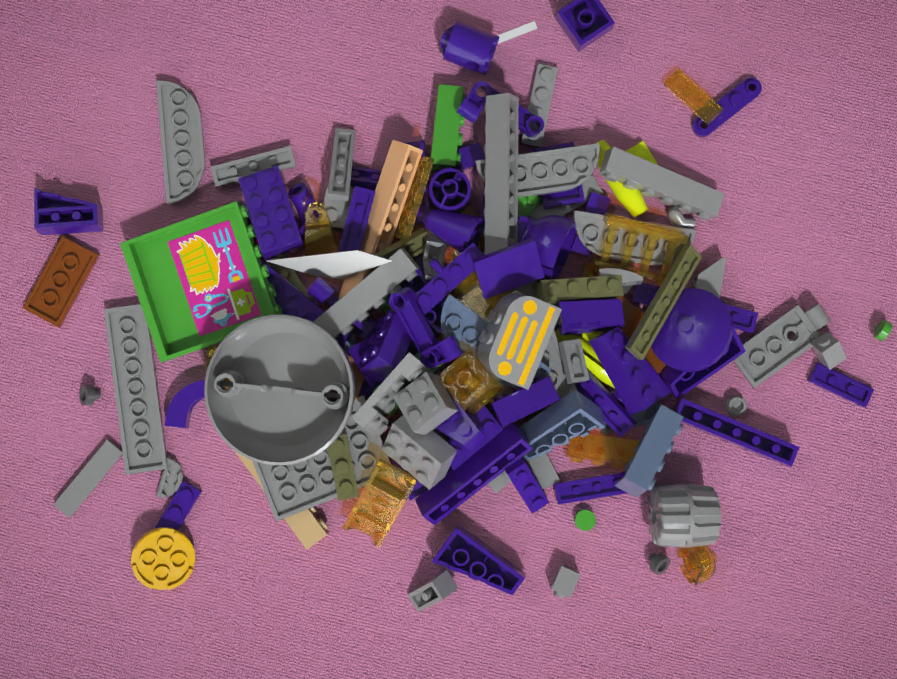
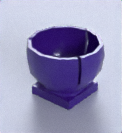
[518,215,577,280]

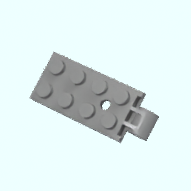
[733,303,831,388]

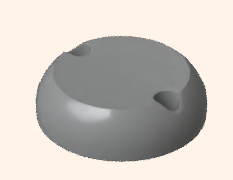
[204,315,355,465]

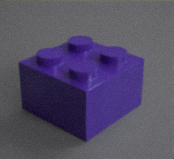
[555,0,615,52]

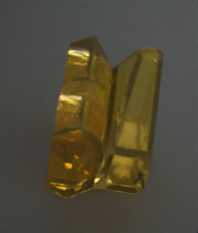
[440,351,503,414]

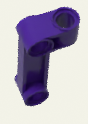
[456,81,544,138]
[307,277,376,340]
[389,287,463,368]

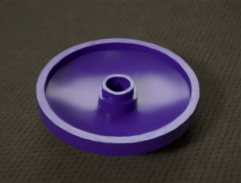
[651,288,733,372]

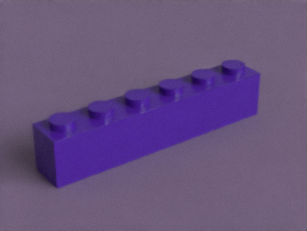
[673,398,800,467]
[415,422,533,525]

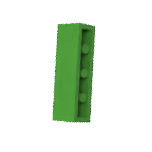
[430,84,467,171]

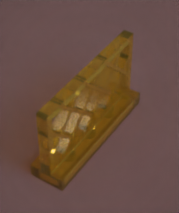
[393,157,434,240]

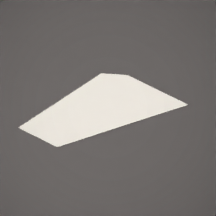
[266,250,392,279]

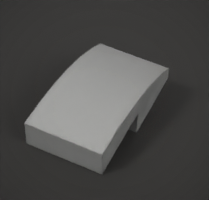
[598,268,643,286]

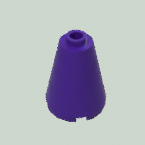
[424,209,485,254]

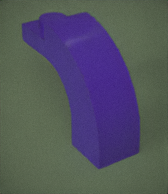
[165,380,230,428]

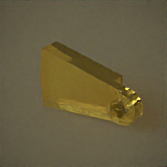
[305,203,340,278]

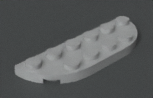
[156,81,205,204]
[475,143,600,198]
[573,211,696,265]

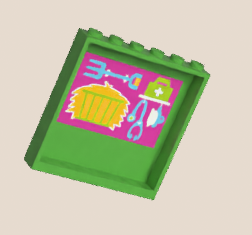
[120,201,283,363]

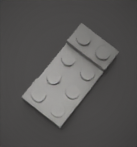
[352,352,431,437]

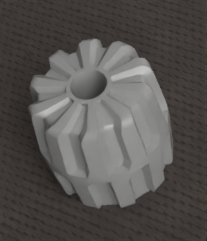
[647,484,721,548]

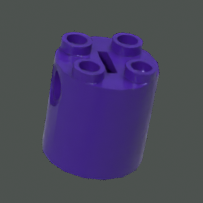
[440,21,500,75]
[429,168,471,213]

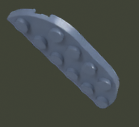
[440,294,552,387]

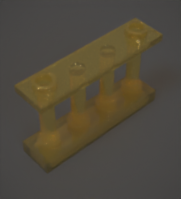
[591,212,689,285]

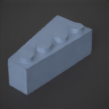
[519,390,606,461]
[615,405,683,498]

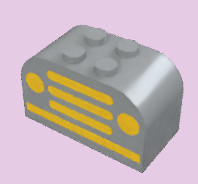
[477,293,562,390]

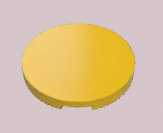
[131,527,195,590]

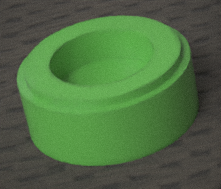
[873,319,892,341]
[574,509,596,531]

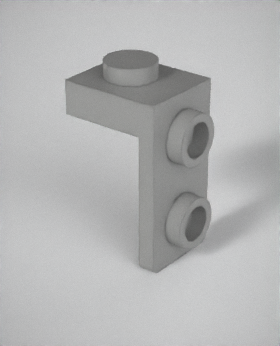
[422,237,447,281]

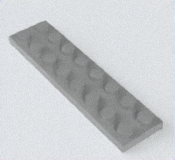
[104,304,168,475]

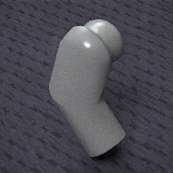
[668,206,696,229]

